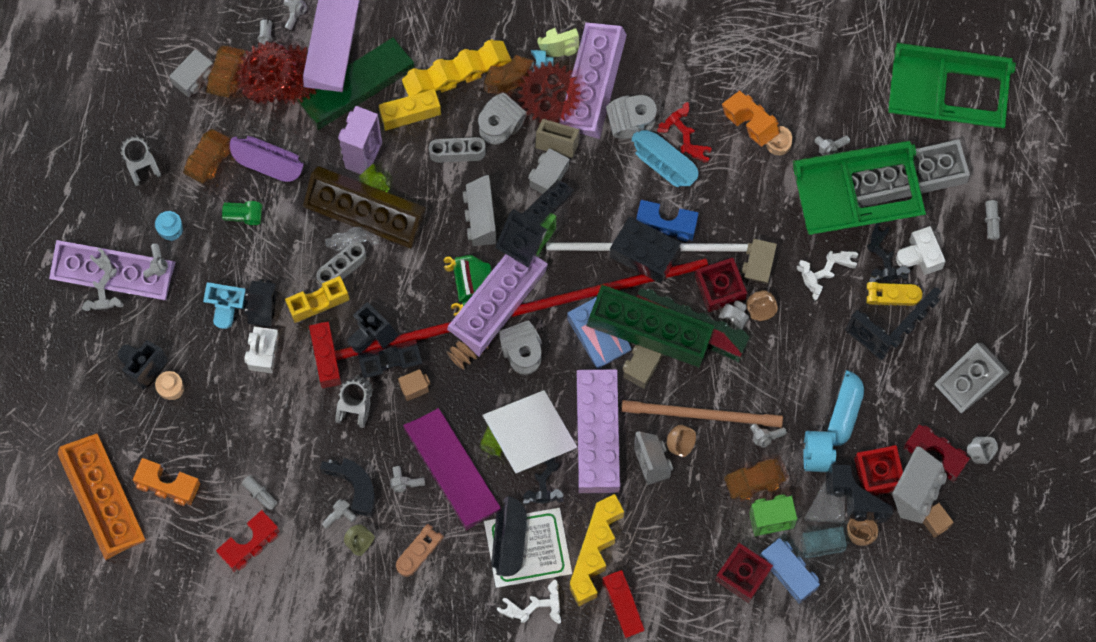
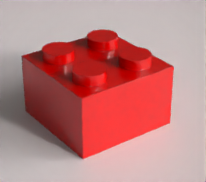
[854,445,903,496]

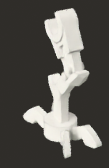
[797,251,858,301]
[497,580,561,624]

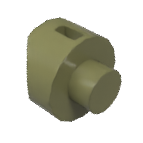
[344,524,375,556]

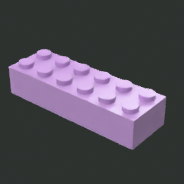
[577,370,620,493]

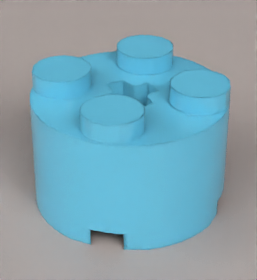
[803,431,836,472]

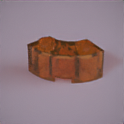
[206,45,246,98]
[484,55,534,93]
[183,129,231,184]
[724,459,786,501]

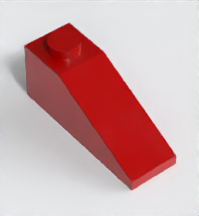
[602,570,645,639]

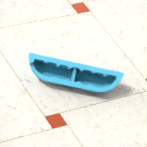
[632,130,698,187]
[827,370,864,446]

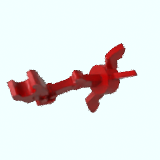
[657,102,712,163]

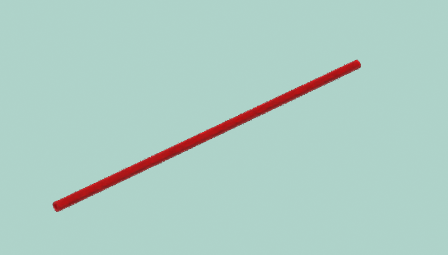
[335,258,708,361]

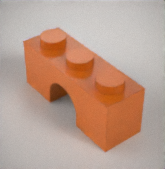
[722,91,779,147]
[133,458,200,506]

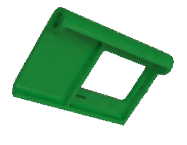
[888,43,1016,129]
[793,141,926,235]

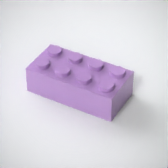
[339,106,382,177]

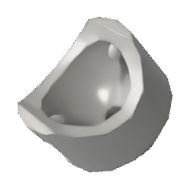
[718,301,749,331]
[967,437,998,464]

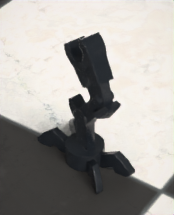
[867,223,910,282]
[523,458,564,505]

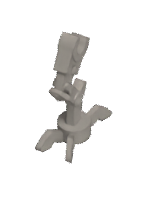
[82,248,124,311]

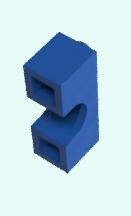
[636,200,698,241]

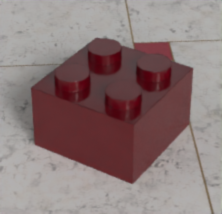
[695,258,747,313]
[715,543,773,604]

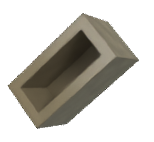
[535,119,580,158]
[742,239,777,284]
[622,345,664,389]

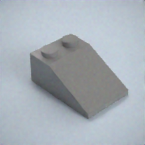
[935,343,1010,413]
[634,431,673,485]

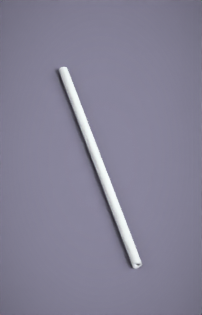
[546,243,748,252]

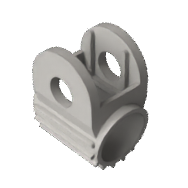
[478,93,527,145]
[606,95,657,139]
[120,135,161,186]
[499,320,542,374]
[335,375,373,428]

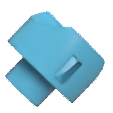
[530,50,553,76]
[155,211,183,241]

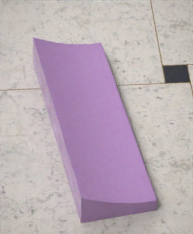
[303,0,360,92]
[559,23,627,139]
[49,240,176,300]
[447,254,548,357]

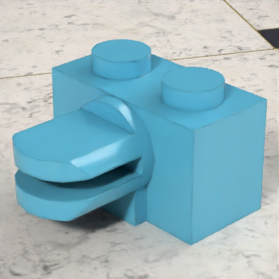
[203,282,248,329]

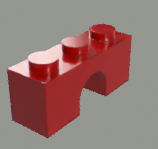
[309,322,341,388]
[216,510,280,572]

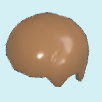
[746,291,778,321]
[666,425,696,457]
[847,519,878,546]

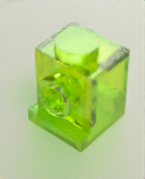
[359,164,390,192]
[480,426,502,457]

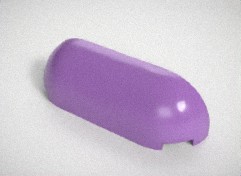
[230,136,304,182]

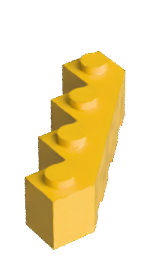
[401,39,512,96]
[570,494,624,606]

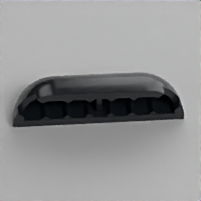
[491,496,527,577]

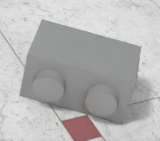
[169,49,215,97]
[528,148,569,194]

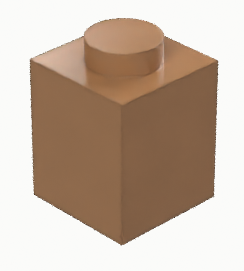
[398,369,431,401]
[923,503,954,538]

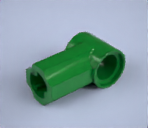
[222,201,263,225]

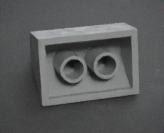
[463,175,496,246]
[892,447,947,523]

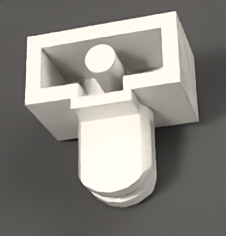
[896,226,946,275]
[245,327,279,373]

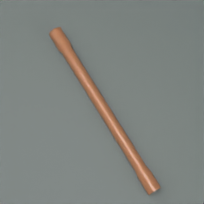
[622,400,783,428]

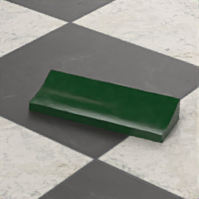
[296,37,415,130]
[586,285,714,367]

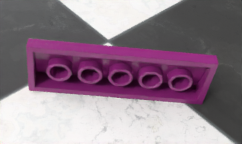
[403,408,501,530]

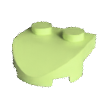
[537,28,579,57]

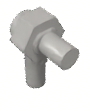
[284,0,307,30]
[815,136,850,155]
[143,244,168,278]
[750,424,787,447]
[390,466,425,492]
[322,499,357,529]

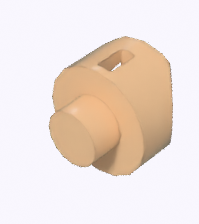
[766,126,792,156]
[155,371,184,400]

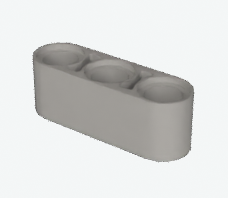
[429,137,486,163]
[317,242,366,287]

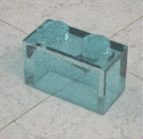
[801,527,847,558]

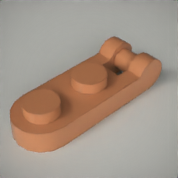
[396,524,444,577]

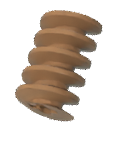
[447,341,489,370]

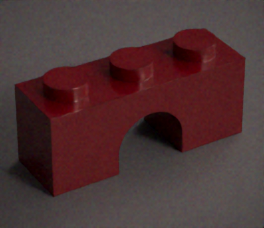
[904,424,970,482]

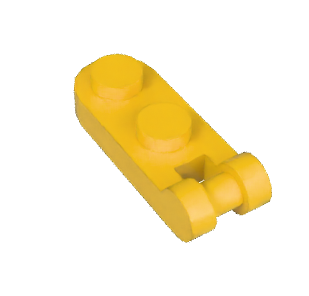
[867,282,922,306]

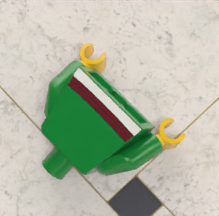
[444,255,492,316]

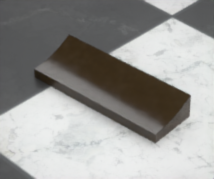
[303,166,426,249]

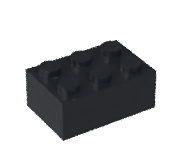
[610,216,681,284]

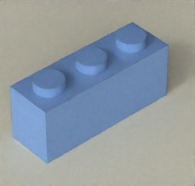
[760,538,820,604]

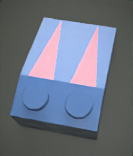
[567,297,632,369]

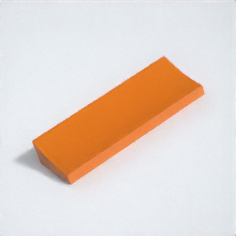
[58,434,145,560]

